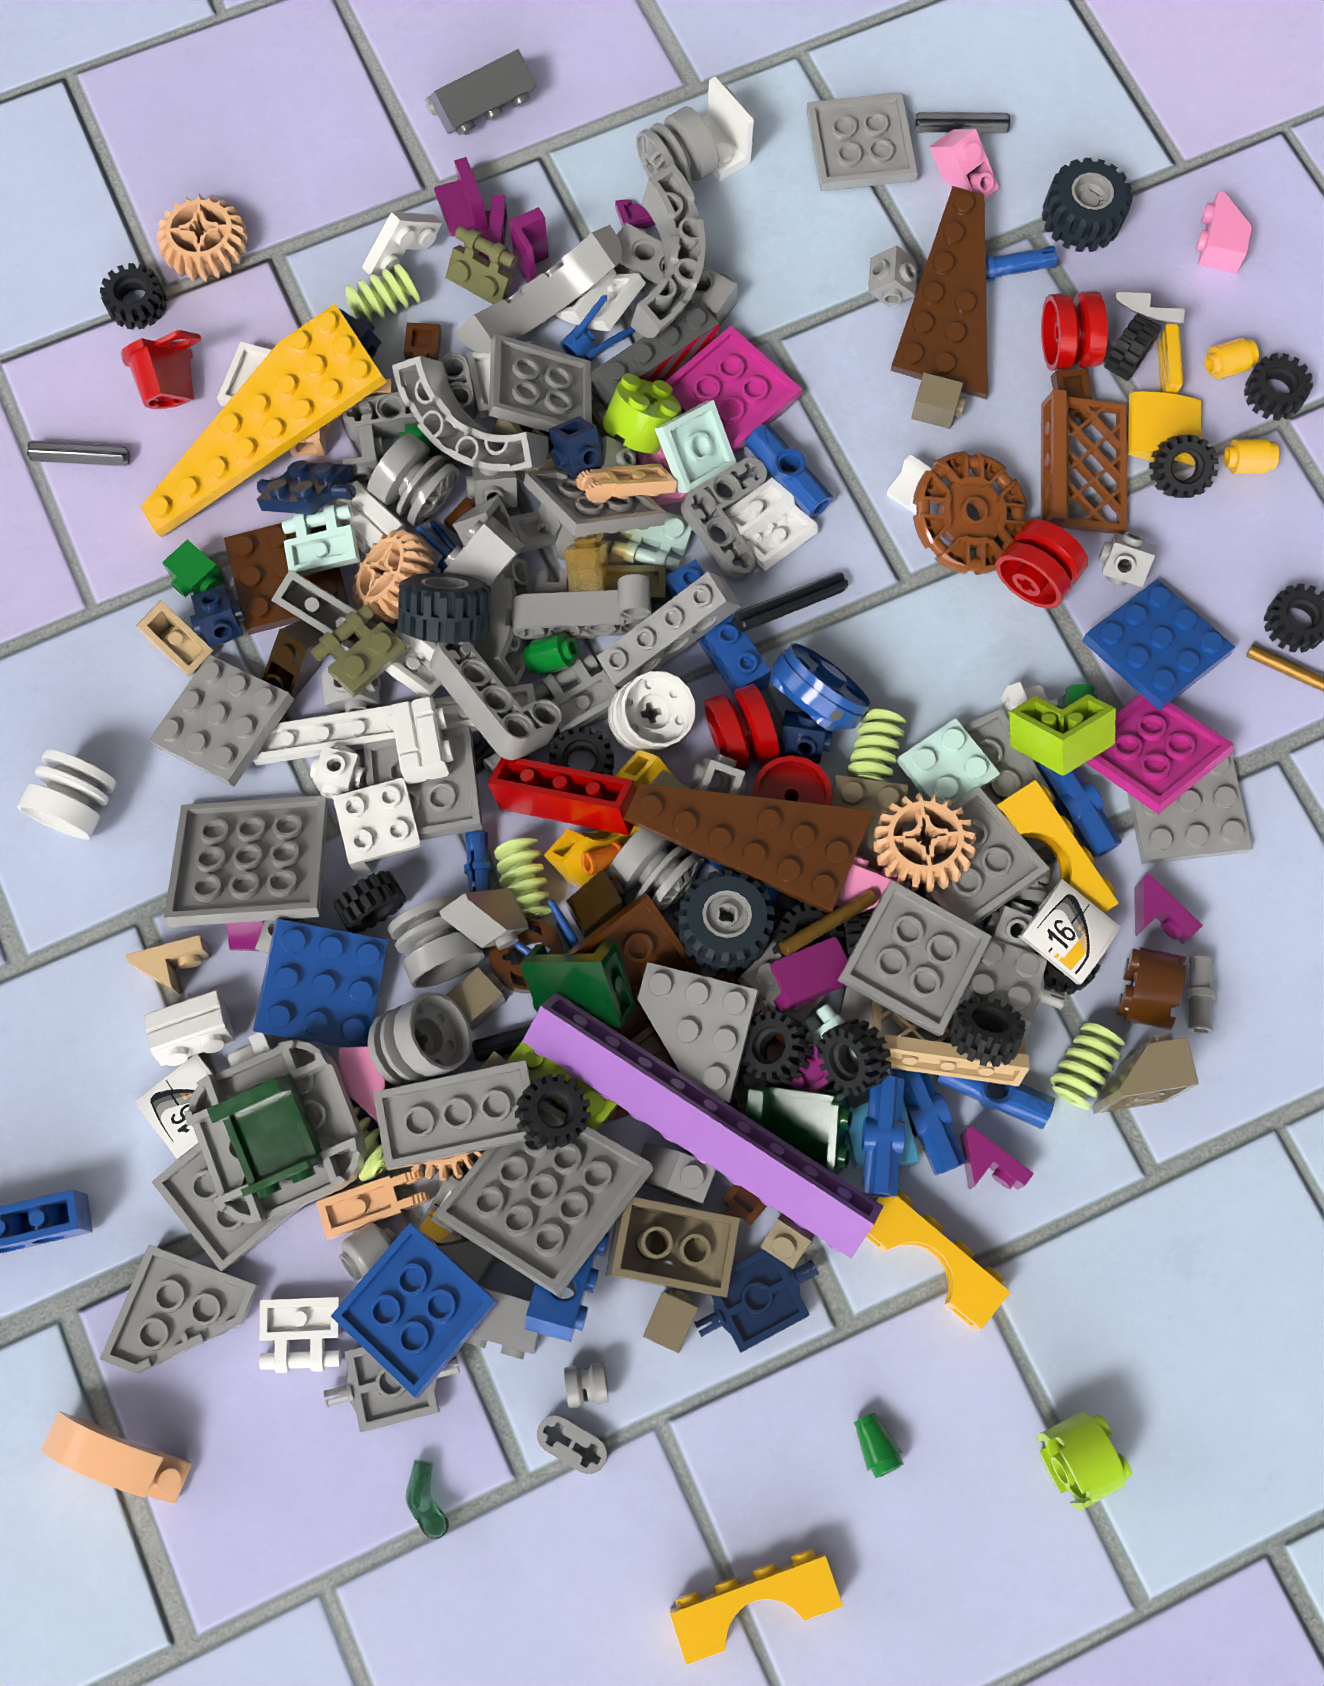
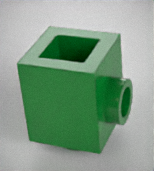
[162,539,224,598]

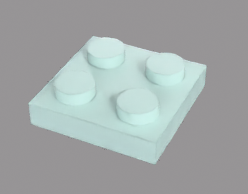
[655,400,737,494]
[897,718,1000,805]

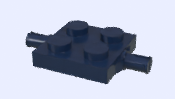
[256,460,356,515]
[694,1249,819,1353]

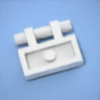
[259,1297,341,1373]

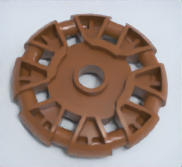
[913,451,1028,575]

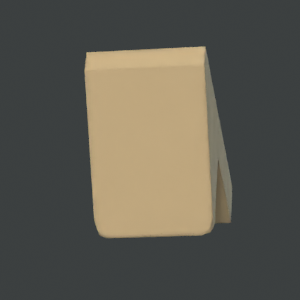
[136,600,213,676]
[126,935,211,994]

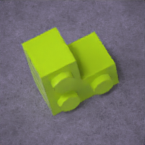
[1009,694,1116,776]

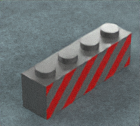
[591,300,719,410]

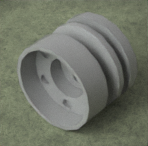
[636,106,720,185]
[367,433,459,528]
[607,828,705,914]
[388,896,485,989]
[368,993,472,1087]

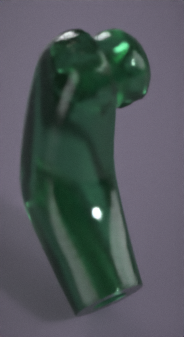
[405,1459,449,1539]

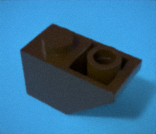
[262,620,325,699]
[566,870,626,939]

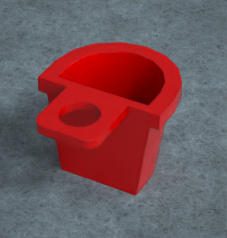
[121,330,202,409]

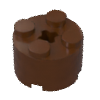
[1116,947,1186,1030]

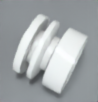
[608,671,695,753]
[17,750,117,840]

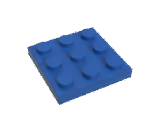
[1082,579,1235,711]
[253,919,389,1048]
[331,1223,499,1398]

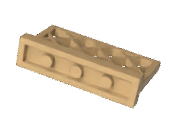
[871,1000,1030,1086]

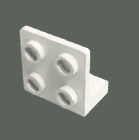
[702,77,754,182]
[333,778,421,876]

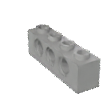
[613,223,738,327]
[596,572,742,687]

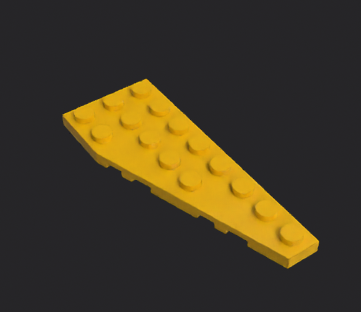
[140,304,387,537]

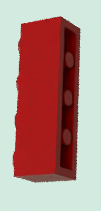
[488,757,637,836]

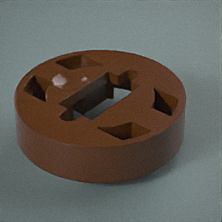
[489,917,563,994]

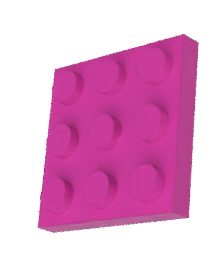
[665,326,802,454]
[1085,694,1234,814]

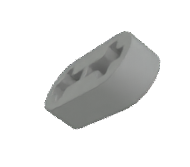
[537,1415,608,1474]

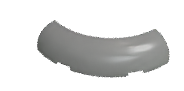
[631,164,706,338]
[455,225,622,354]
[392,356,549,472]
[453,496,532,687]

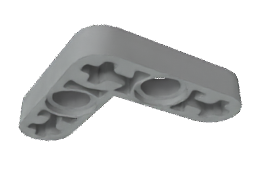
[681,457,767,580]

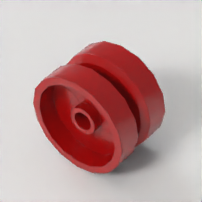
[1041,290,1108,371]
[995,519,1088,609]
[704,683,779,770]
[751,755,833,805]

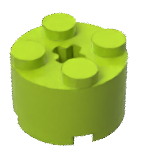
[603,373,681,453]
[1037,1411,1132,1511]

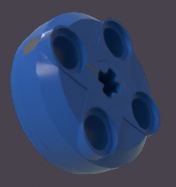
[769,643,871,731]

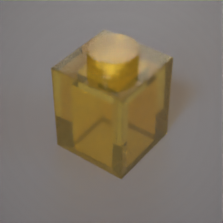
[564,536,610,592]

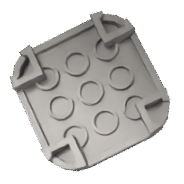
[184,1040,367,1224]

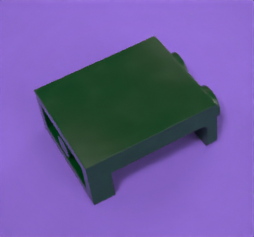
[521,941,636,1027]
[207,1074,323,1199]
[747,1082,853,1175]

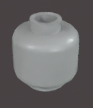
[339,1223,397,1281]

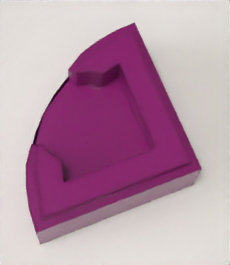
[615,199,656,229]

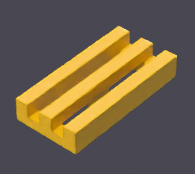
[1157,324,1183,394]

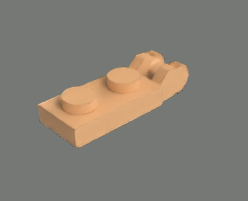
[575,464,677,503]
[316,1170,431,1240]

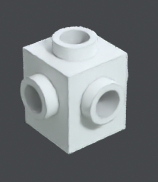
[310,745,366,799]

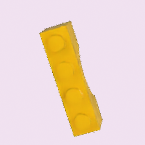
[544,750,675,888]
[995,780,1119,913]
[866,1189,1010,1330]
[670,1548,843,1665]

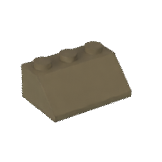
[1092,1033,1199,1114]

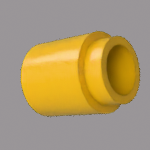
[1204,338,1259,380]
[1223,439,1279,474]

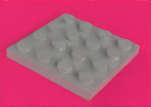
[164,795,328,927]
[435,1100,654,1297]

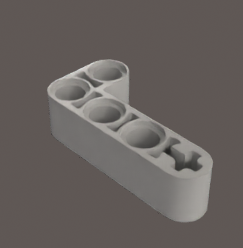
[342,353,477,443]
[512,574,651,639]
[430,641,562,760]

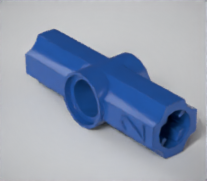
[745,424,833,517]
[1037,764,1122,858]
[890,1068,967,1176]
[861,1075,905,1198]
[936,1075,1056,1130]

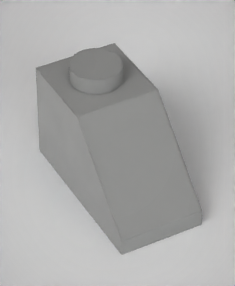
[439,888,529,950]
[640,1142,716,1208]

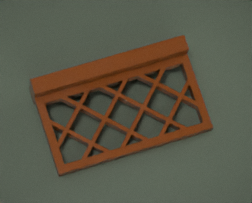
[1041,389,1127,535]

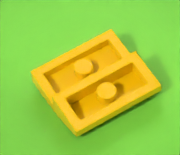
[1128,391,1202,466]

